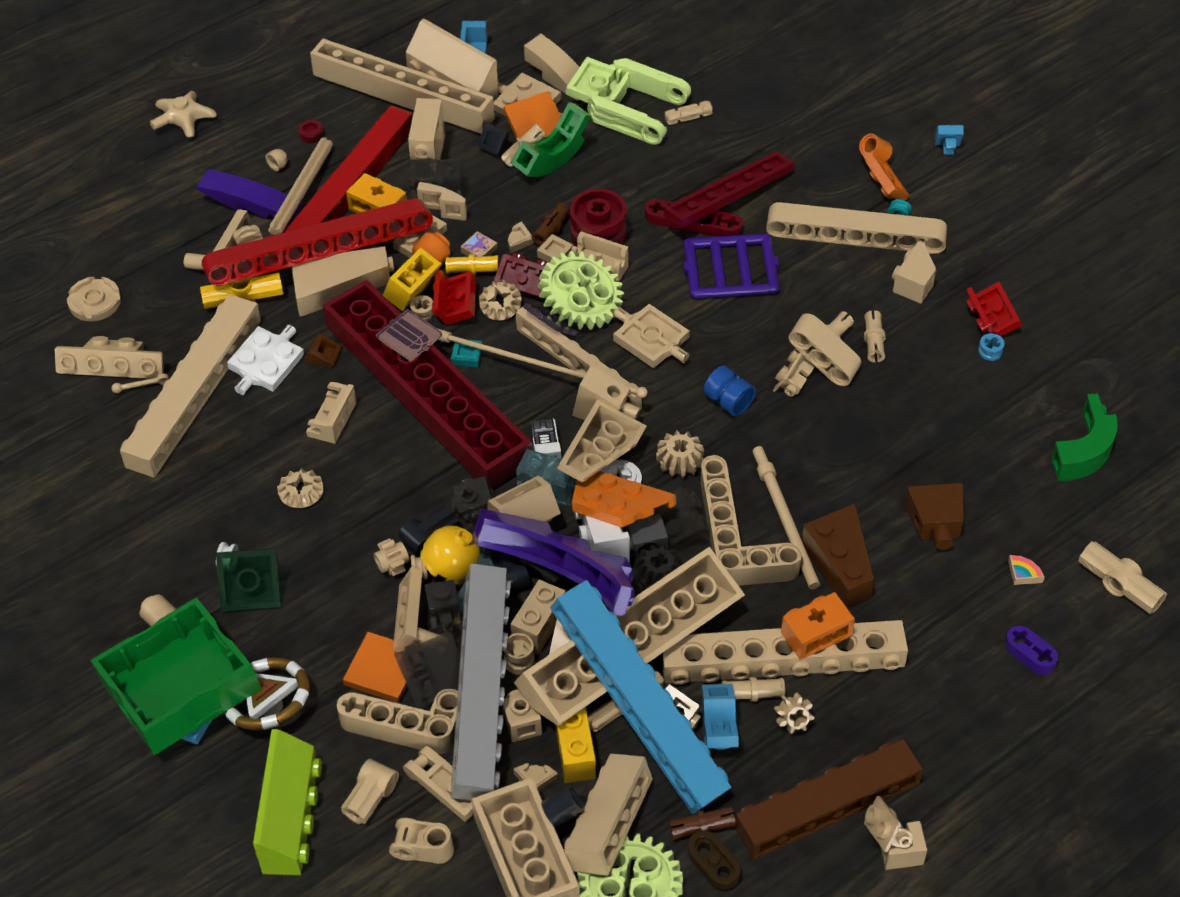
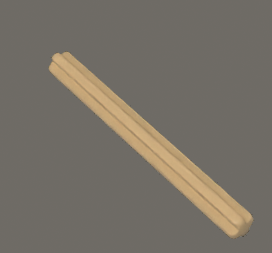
[268,138,333,235]

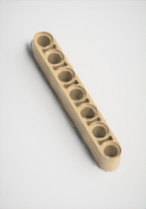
[766,202,947,254]

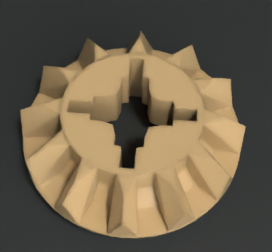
[479,280,522,320]
[277,468,324,508]

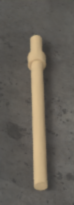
[752,446,820,589]

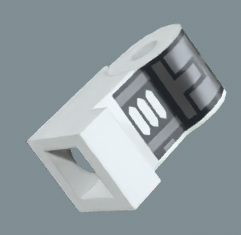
[532,419,561,471]

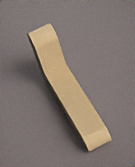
[701,455,802,586]

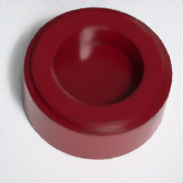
[298,120,324,143]

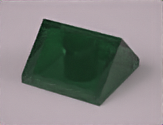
[216,548,281,612]

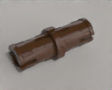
[532,202,570,246]
[669,806,736,840]

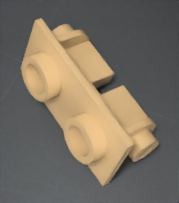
[773,348,815,397]
[864,795,913,852]

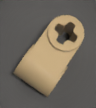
[389,818,454,864]

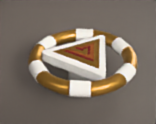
[224,658,309,730]

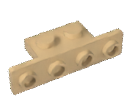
[55,336,164,379]

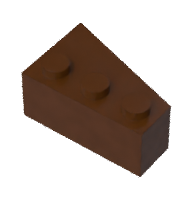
[802,504,874,609]

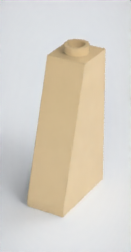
[292,247,394,316]

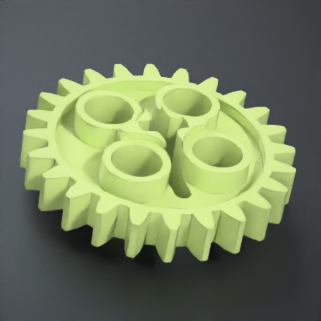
[538,251,624,330]
[577,834,683,897]

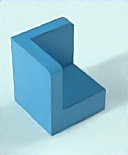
[460,21,487,54]

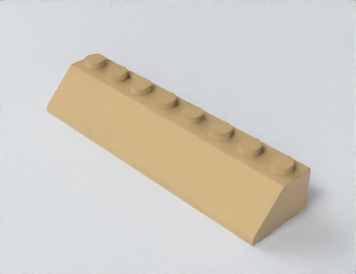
[514,546,745,726]

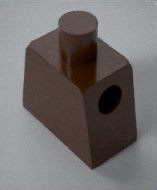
[905,483,963,550]

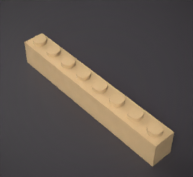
[310,39,495,134]
[120,294,261,478]

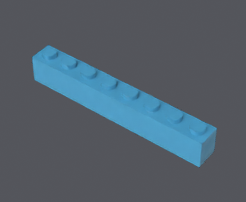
[550,580,731,815]

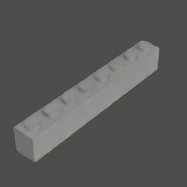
[450,563,511,800]

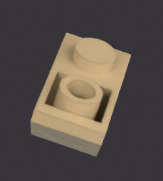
[892,241,936,304]

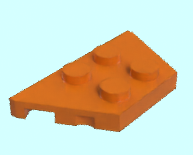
[572,471,676,527]

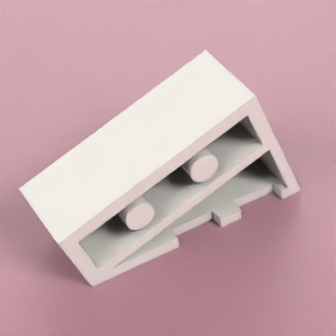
[574,512,630,562]

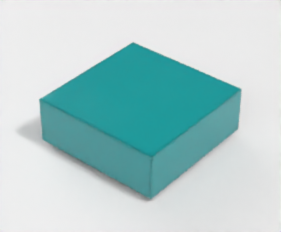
[451,340,482,367]

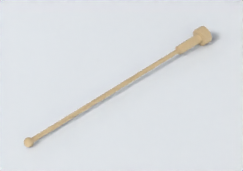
[415,317,647,398]

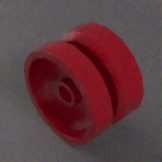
[570,188,627,247]

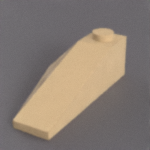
[557,400,646,483]

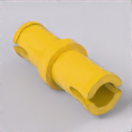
[446,254,500,275]

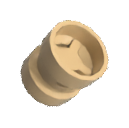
[504,633,535,675]

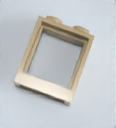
[408,98,445,178]

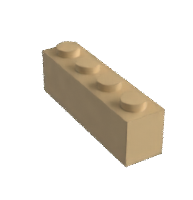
[564,754,653,876]

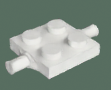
[227,325,304,395]

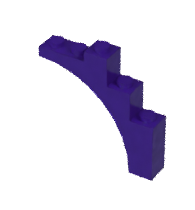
[473,508,634,616]

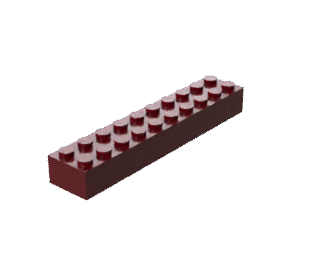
[323,279,533,491]

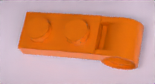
[859,133,910,200]

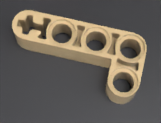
[337,689,458,754]

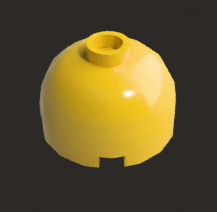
[420,525,481,585]

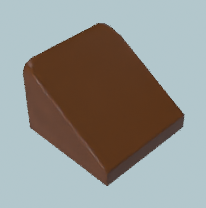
[303,333,342,368]

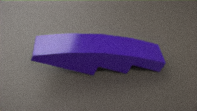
[196,169,304,225]

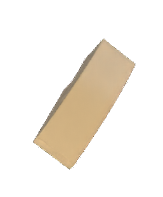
[524,34,580,101]

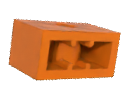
[781,592,855,660]

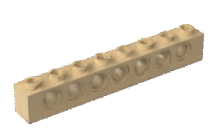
[661,620,908,685]

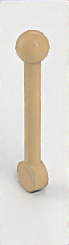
[112,374,169,393]

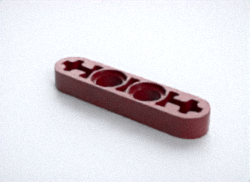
[645,199,743,237]

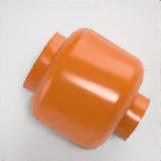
[412,232,450,266]

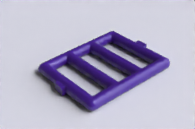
[684,234,780,299]

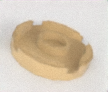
[67,277,121,322]

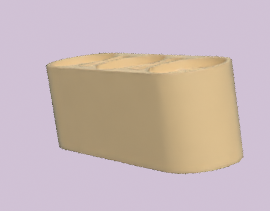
[789,314,861,386]

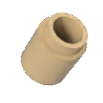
[140,594,176,626]

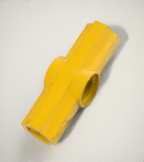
[200,272,283,309]

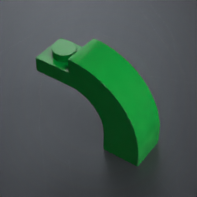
[511,102,591,177]
[1051,393,1118,481]

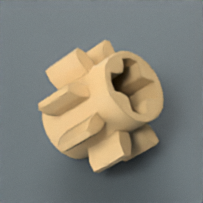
[373,538,409,576]
[774,693,815,734]

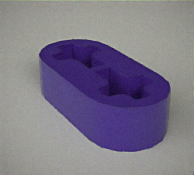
[1005,626,1058,675]

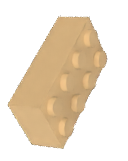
[472,777,580,897]

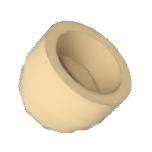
[266,149,288,171]

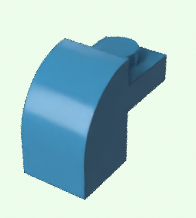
[702,684,739,750]

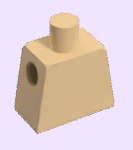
[572,366,640,420]

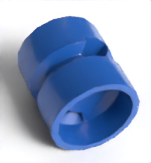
[703,365,756,416]

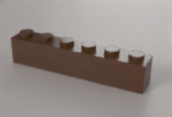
[735,739,923,860]

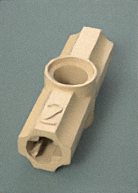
[1078,542,1167,614]

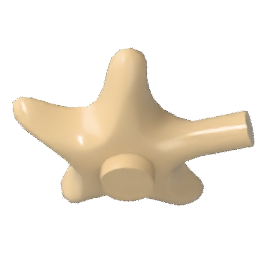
[150,91,217,137]

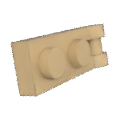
[403,746,473,822]

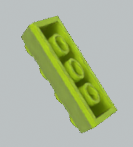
[253,729,322,875]

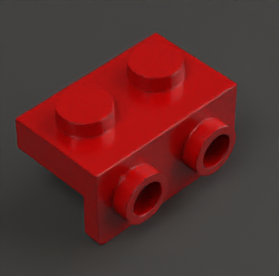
[432,270,476,326]
[966,282,1023,337]

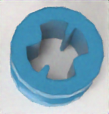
[978,334,1005,361]

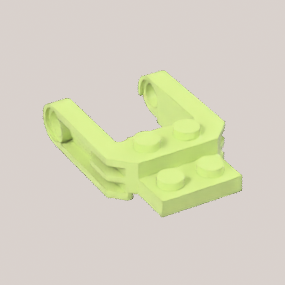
[566,57,691,144]

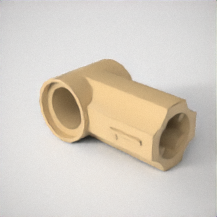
[341,759,399,824]

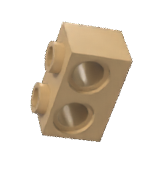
[511,580,566,655]

